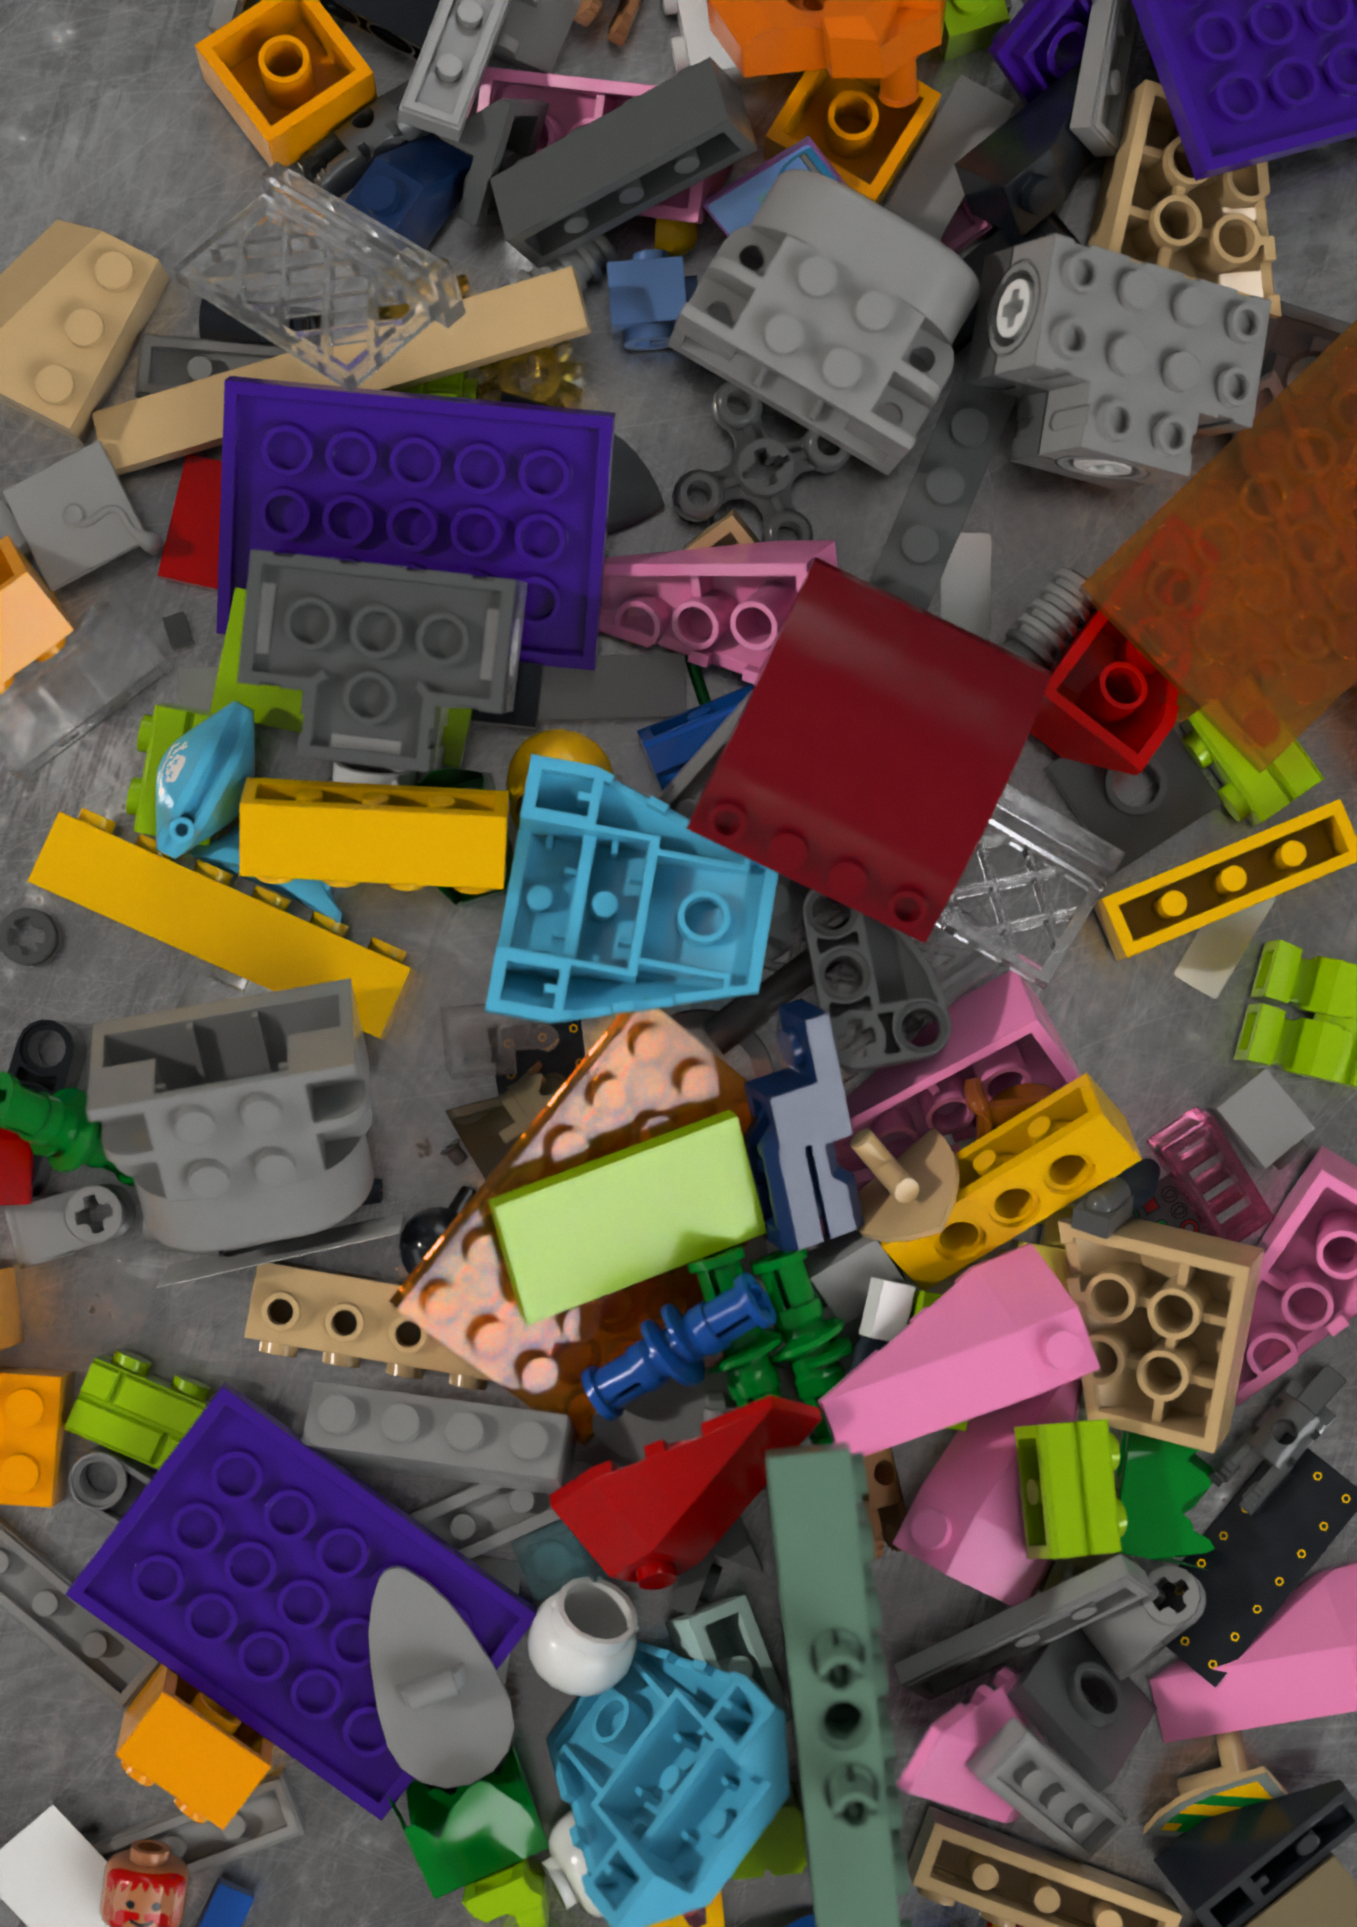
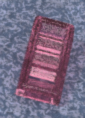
[1147,1107,1275,1242]

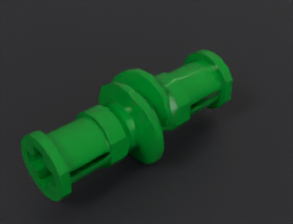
[0,1071,135,1186]
[687,1246,784,1408]
[750,1248,853,1445]

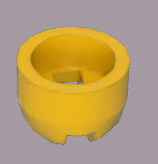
[654,219,698,257]

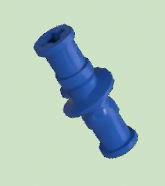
[581,1272,776,1422]

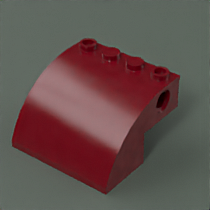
[686,557,1051,943]

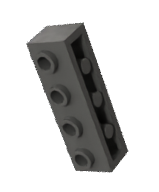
[490,57,758,268]

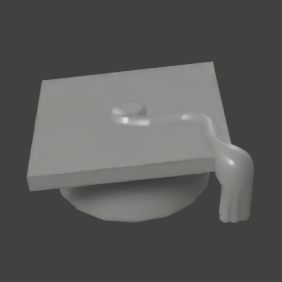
[2,440,164,591]

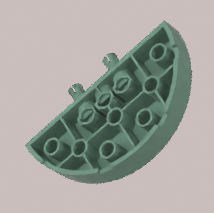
[765,1442,913,1927]

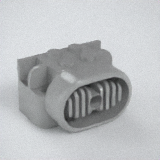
[667,169,980,476]
[86,978,374,1252]

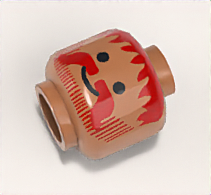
[99,1839,190,1927]

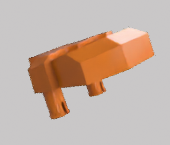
[706,0,946,108]

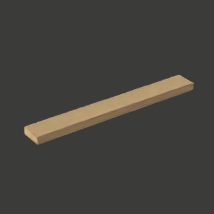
[91,266,592,476]

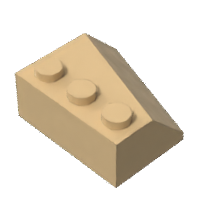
[1087,79,1282,319]
[0,219,171,444]
[1058,1218,1264,1454]

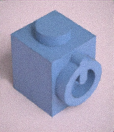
[607,249,698,350]

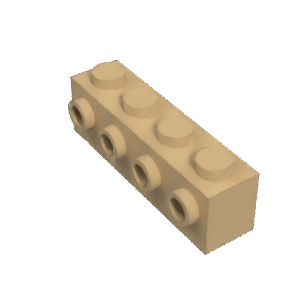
[244,1260,516,1390]
[907,1806,1182,1927]

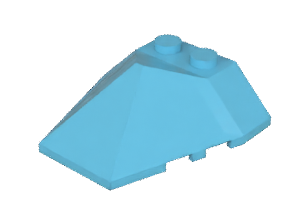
[485,754,778,1024]
[546,1641,790,1927]

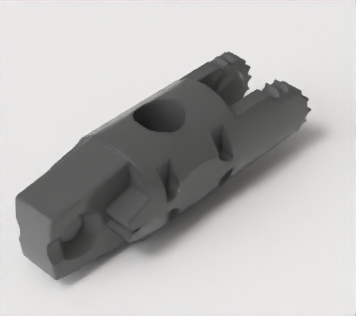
[295,79,425,204]
[1207,1364,1347,1515]

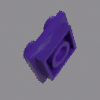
[988,0,1092,106]

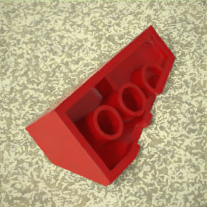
[1030,513,1220,776]
[549,1395,822,1590]

